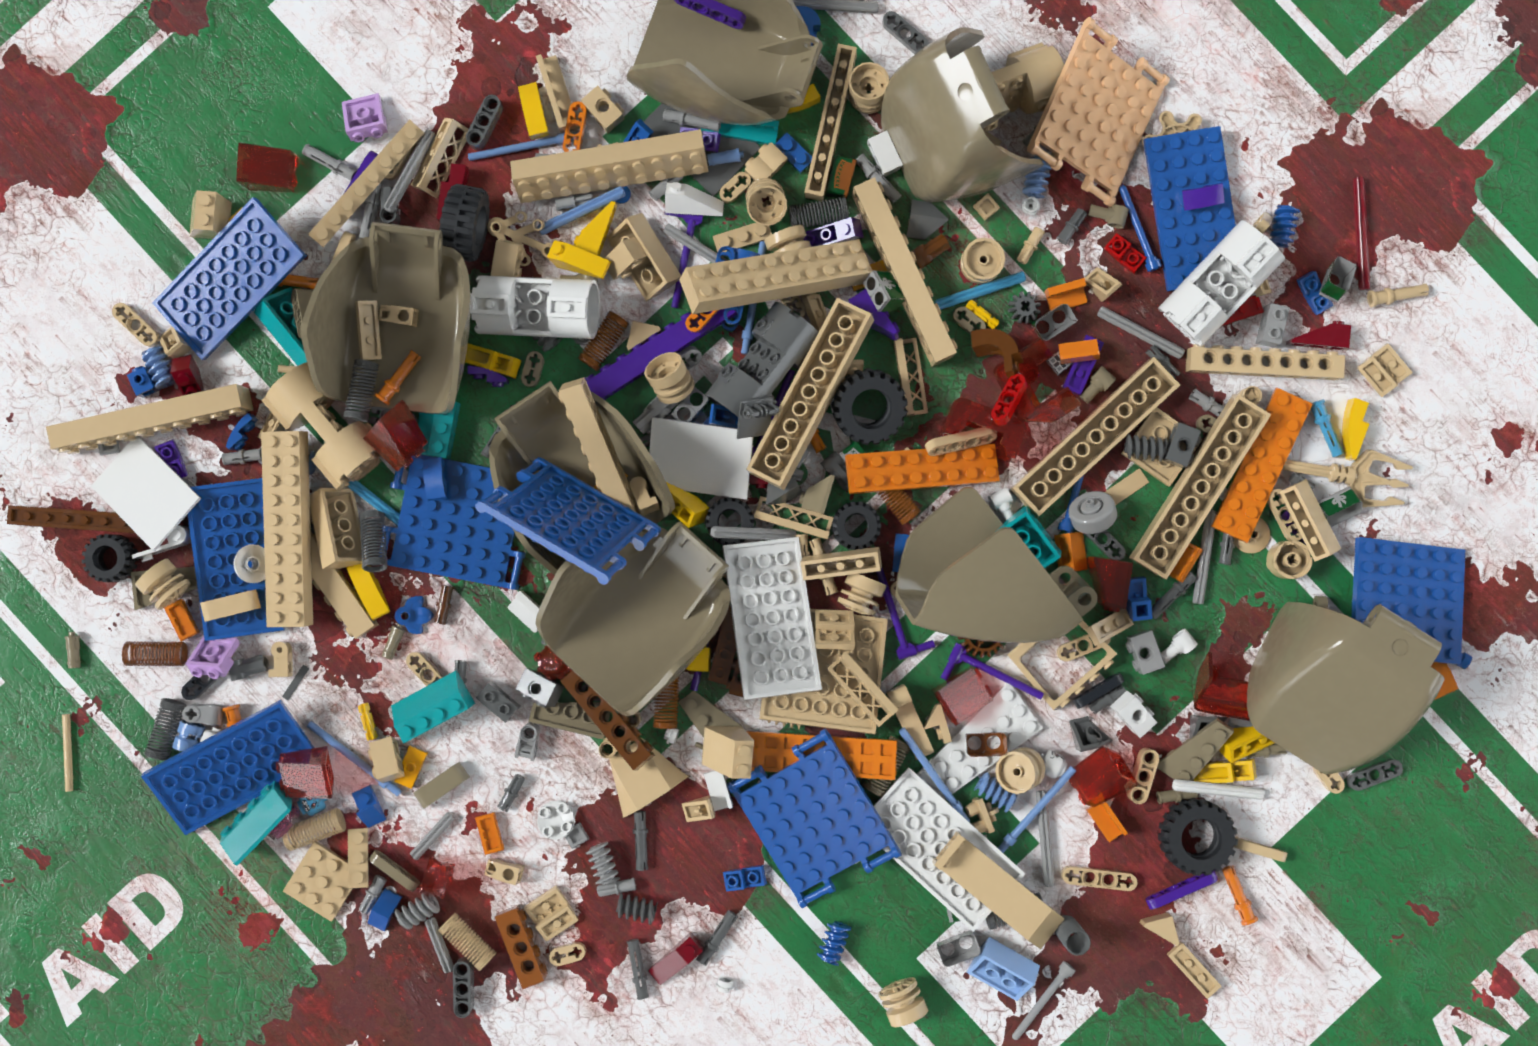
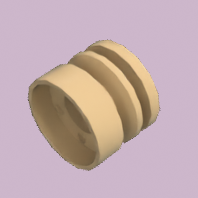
[849,62,889,114]
[746,178,787,226]
[644,352,695,404]
[135,558,191,610]
[837,574,887,616]
[878,977,928,1027]

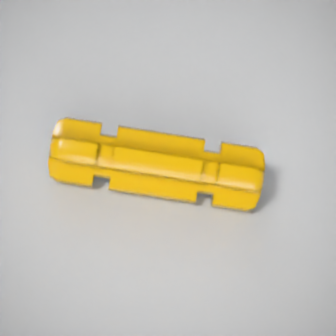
[965,300,999,329]
[358,703,378,741]

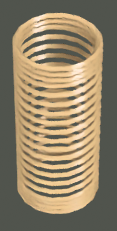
[281,808,346,851]
[438,913,496,971]

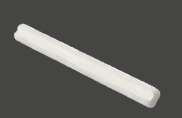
[1172,779,1265,800]

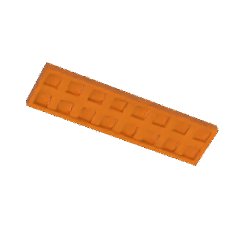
[1211,388,1312,543]
[845,444,1000,494]
[745,730,897,780]

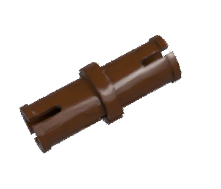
[434,585,454,625]

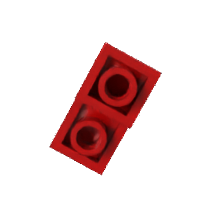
[1104,233,1147,274]

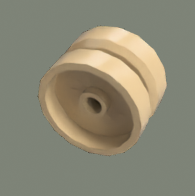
[764,225,811,253]
[960,237,1005,284]
[995,747,1046,794]

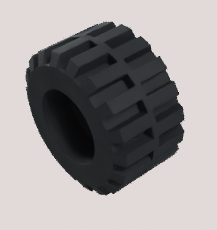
[706,497,754,545]
[832,502,881,550]
[82,534,139,582]

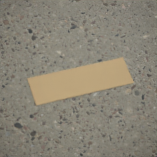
[1105,468,1149,505]

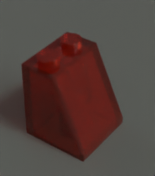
[236,143,298,193]
[363,400,428,472]
[1087,557,1133,612]
[932,666,993,726]
[1069,745,1139,807]
[276,746,335,799]

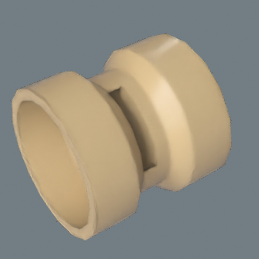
[1238,386,1262,405]

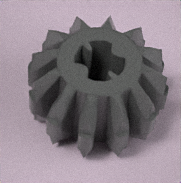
[1008,291,1041,324]

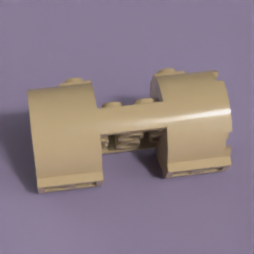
[983,42,1064,132]
[262,362,387,491]

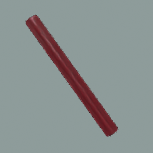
[1353,177,1370,291]

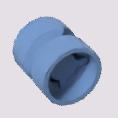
[172,720,205,752]

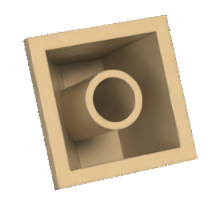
[189,190,232,239]
[702,726,754,779]

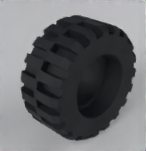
[439,184,490,262]
[831,368,908,445]
[1158,798,1238,876]

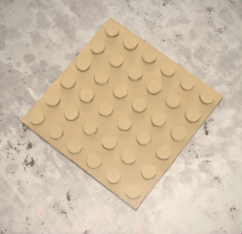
[759,609,888,734]

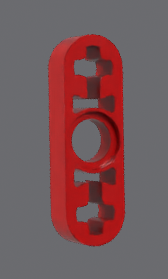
[991,374,1027,425]

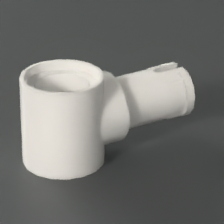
[988,487,1014,522]
[1160,628,1198,663]

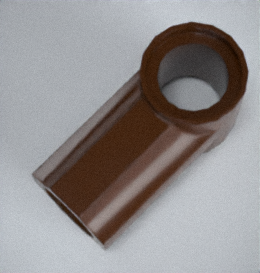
[912,234,950,269]

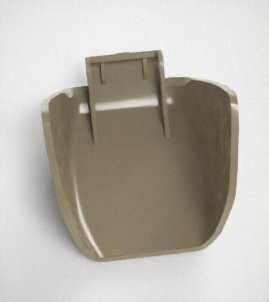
[627,0,823,126]
[881,27,1044,202]
[301,222,471,414]
[489,381,675,575]
[895,486,1097,643]
[535,522,731,716]
[1247,602,1445,775]

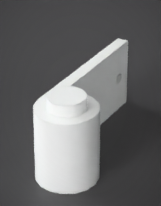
[132,525,191,562]

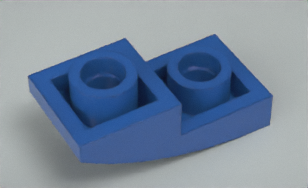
[1296,271,1333,315]
[226,413,258,451]
[423,457,447,501]
[723,865,767,891]

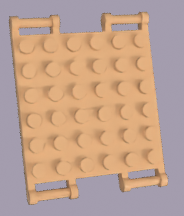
[1027,17,1170,207]

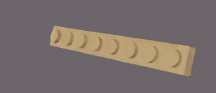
[308,119,424,247]

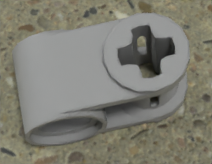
[182,704,223,725]
[515,722,540,761]

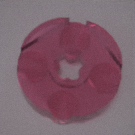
[267,804,300,840]

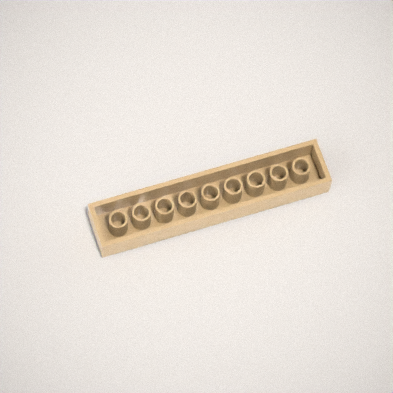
[510,129,709,203]
[852,177,958,367]
[679,239,872,314]
[746,298,874,490]
[1010,357,1180,517]
[46,384,253,454]
[1129,394,1271,580]
[261,431,313,627]

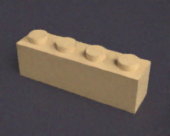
[1280,479,1341,562]
[800,547,882,581]

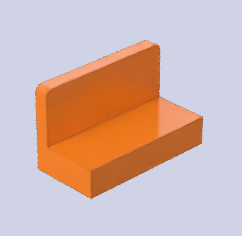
[1044,278,1087,312]
[1058,339,1100,364]
[1054,532,1088,571]
[1086,799,1128,842]

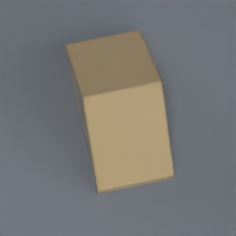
[1085,267,1122,302]
[627,321,662,353]
[159,326,191,358]
[682,795,716,822]
[1140,912,1179,946]

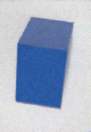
[709,404,739,429]
[368,888,403,932]

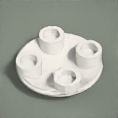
[537,801,575,840]

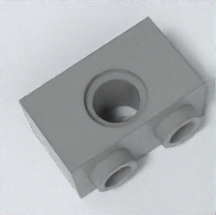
[1255,303,1290,348]
[1126,630,1165,675]

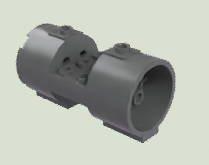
[705,302,819,417]

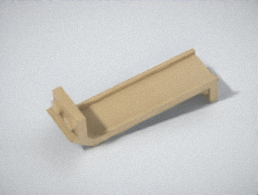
[932,831,1064,949]

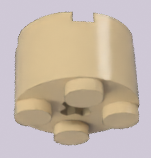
[1266,540,1312,579]

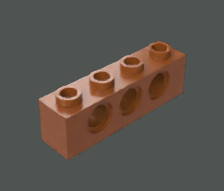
[495,904,548,990]

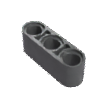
[466,95,503,151]
[453,957,475,1018]

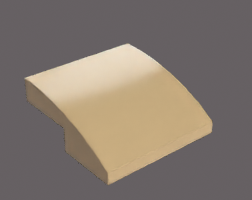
[1357,343,1413,397]
[815,609,855,650]
[524,885,579,942]

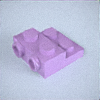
[342,93,388,142]
[186,636,240,679]

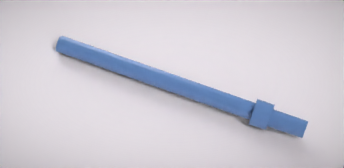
[468,131,580,161]
[741,241,766,355]
[307,721,402,797]
[899,727,970,822]
[998,766,1077,853]

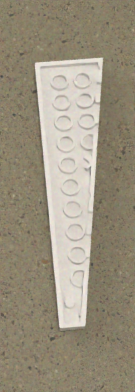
[855,683,1043,864]

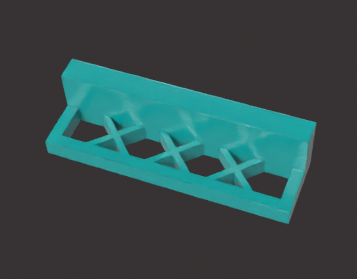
[701,121,779,145]

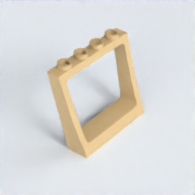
[1008,621,1117,710]

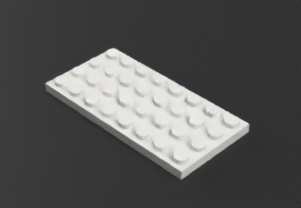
[722,537,822,700]
[874,767,1025,932]

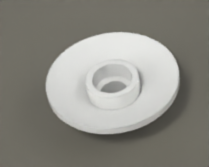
[234,544,265,583]

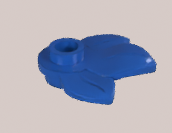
[395,596,434,634]

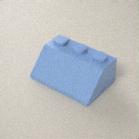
[967,937,1040,1001]

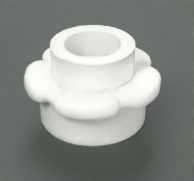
[1022,197,1040,215]
[664,729,679,744]
[715,977,734,993]

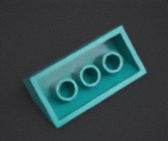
[254,287,307,366]
[391,670,476,744]
[220,781,293,866]

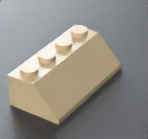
[606,213,681,302]
[310,488,366,569]

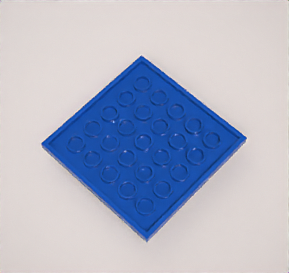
[1352,537,1466,665]

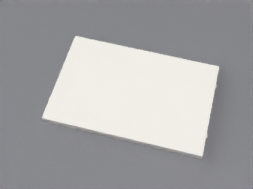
[649,417,753,500]
[91,436,201,551]

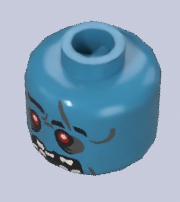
[297,787,328,816]

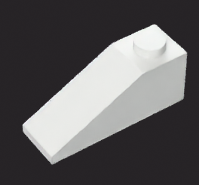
[665,182,724,216]

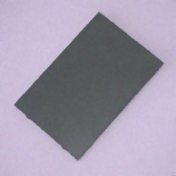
[644,103,760,197]

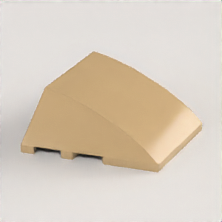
[609,738,689,818]

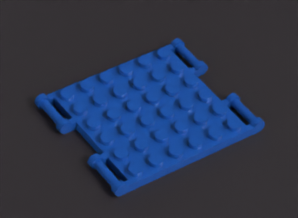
[379,450,526,591]
[475,457,661,585]
[727,729,902,908]

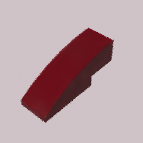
[437,163,470,222]

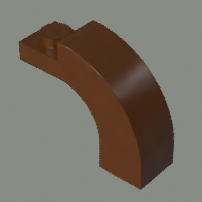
[971,329,1024,379]

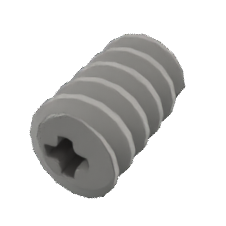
[586,841,620,885]
[395,891,440,930]

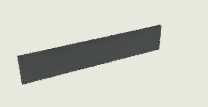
[282,665,309,700]

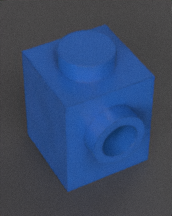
[127,366,161,398]

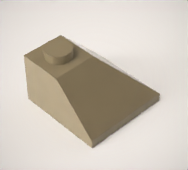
[799,475,835,514]

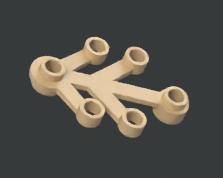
[487,211,553,266]

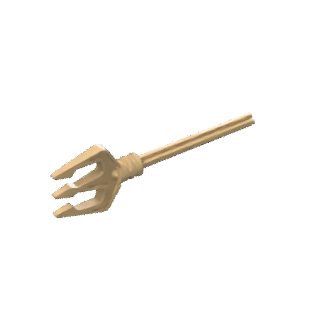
[1282,449,1413,507]

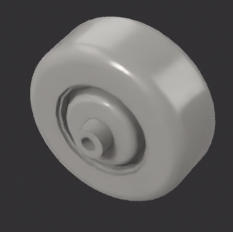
[1069,491,1117,534]

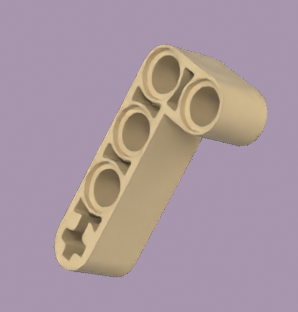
[886,684,934,760]

